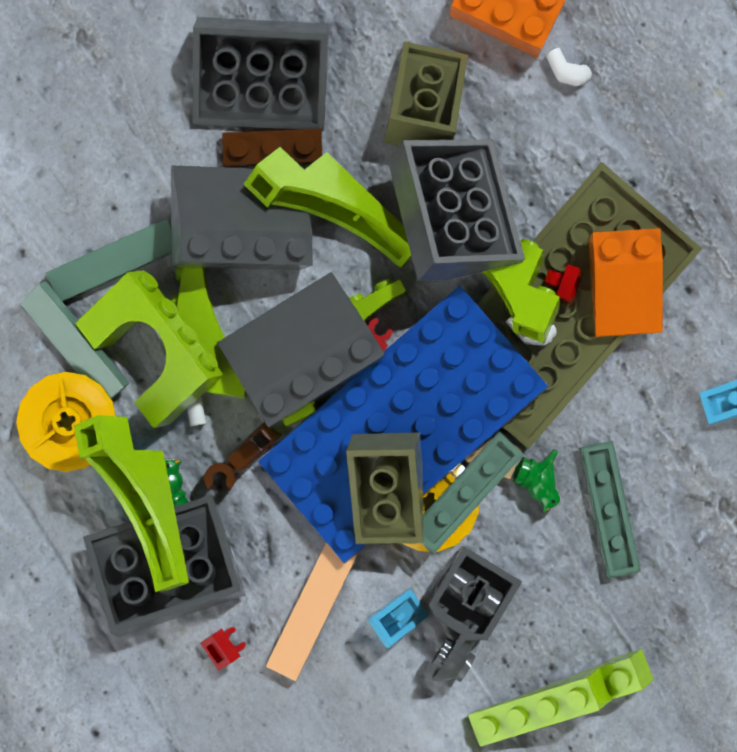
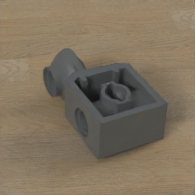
[427,546,522,682]

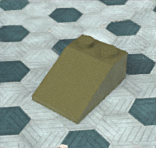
[384,41,468,146]
[346,433,424,544]

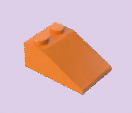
[588,228,663,337]

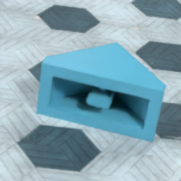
[367,588,429,649]

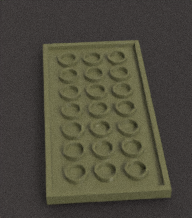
[477,162,703,449]

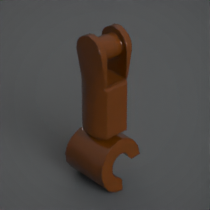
[204,422,283,490]

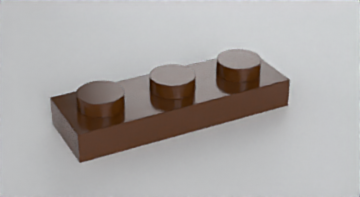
[222,129,322,168]

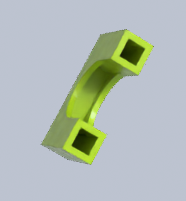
[75,270,223,429]

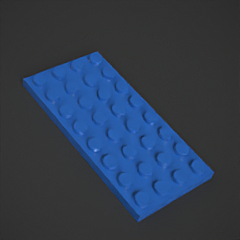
[258,286,549,563]

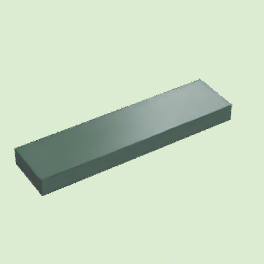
[46,218,172,303]
[20,281,129,400]
[421,432,524,554]
[579,441,641,579]

